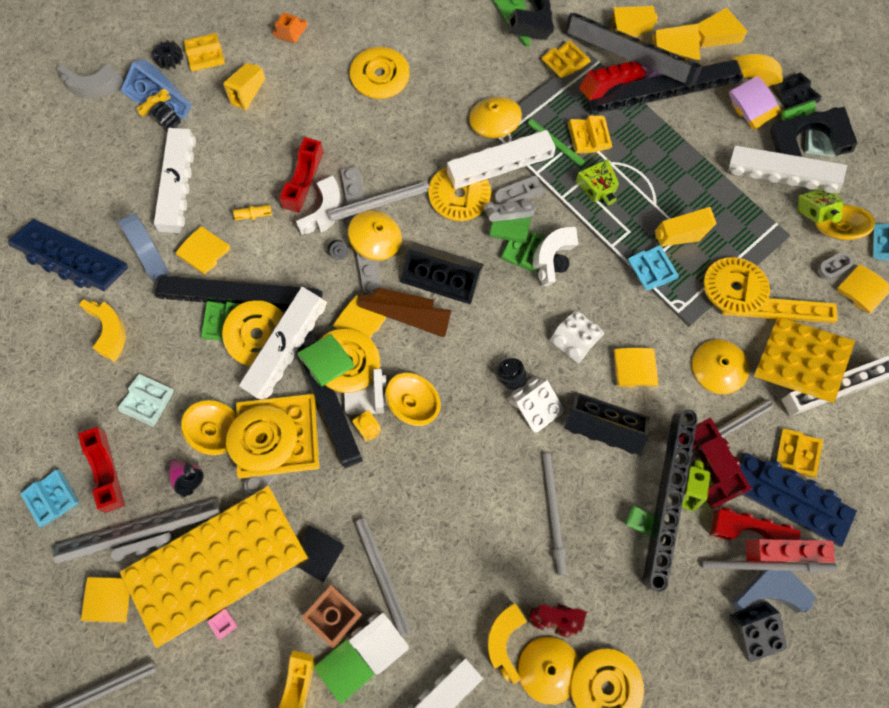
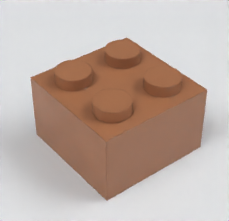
[301,585,364,648]

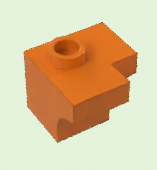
[272,12,308,44]

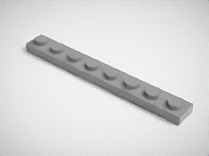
[341,167,382,294]
[53,497,220,563]

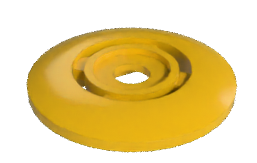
[350,47,410,99]
[428,167,491,221]
[703,257,770,315]
[222,301,284,366]
[320,329,380,393]
[226,406,297,472]
[570,648,644,708]

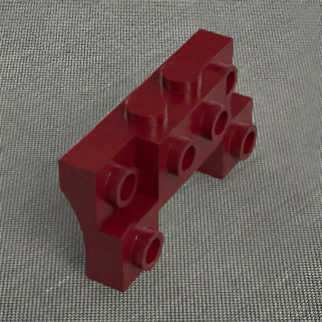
[679,417,752,509]
[528,603,587,638]

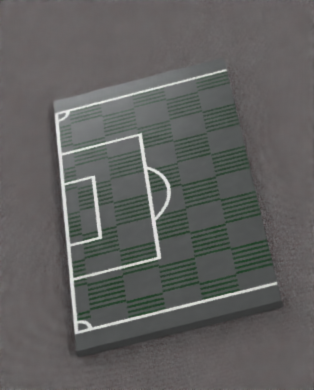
[495,51,791,327]

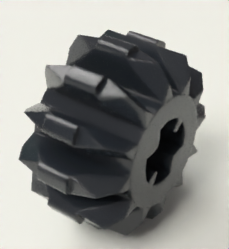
[152,39,183,71]
[150,101,181,132]

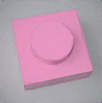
[207,609,238,640]

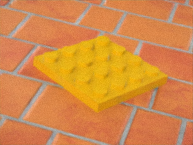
[754,318,856,403]
[236,394,320,478]

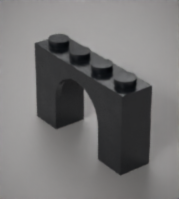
[508,0,554,40]
[770,106,857,157]

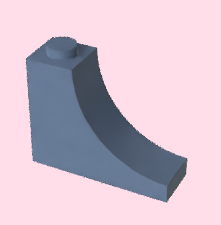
[118,213,170,281]
[731,561,816,613]

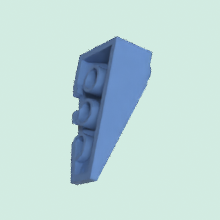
[120,59,192,119]

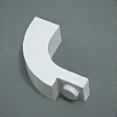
[296,176,341,235]
[532,227,578,287]

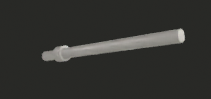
[543,453,567,576]
[703,560,837,574]

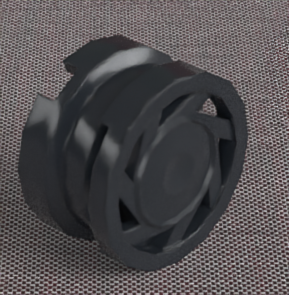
[497,358,527,389]

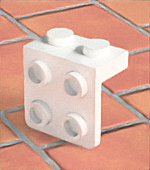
[549,311,604,364]
[344,369,388,415]
[507,377,564,432]
[349,612,409,674]

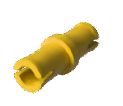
[136,89,170,117]
[233,204,272,221]

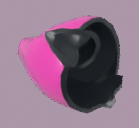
[169,459,204,498]

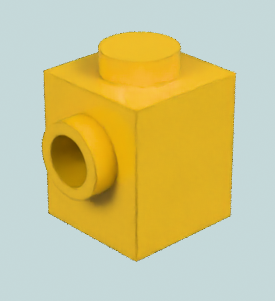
[352,410,381,441]

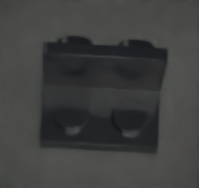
[729,601,787,663]

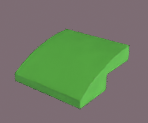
[490,216,532,243]
[500,232,545,272]
[201,301,244,341]
[298,334,355,387]
[314,638,375,704]

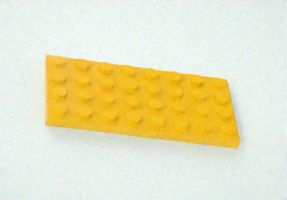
[120,486,308,648]

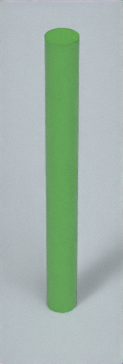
[528,119,586,167]

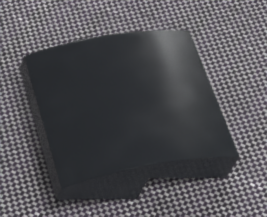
[772,72,822,109]
[296,525,345,583]

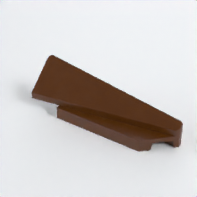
[358,287,451,337]

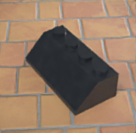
[400,242,484,305]
[564,392,650,455]

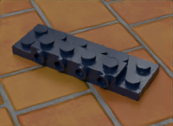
[8,219,128,291]
[740,453,857,547]

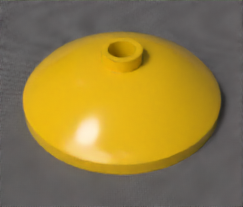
[469,96,522,138]
[815,205,875,240]
[348,210,402,261]
[692,339,749,394]
[385,373,441,426]
[181,400,236,455]
[518,637,580,704]

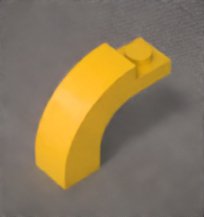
[733,54,783,87]
[79,299,126,362]
[487,603,527,684]
[279,650,314,708]

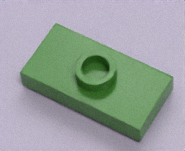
[781,100,816,121]
[624,506,668,542]

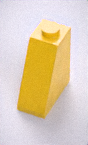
[611,6,658,37]
[698,7,748,48]
[652,24,700,61]
[223,63,265,110]
[655,207,717,247]

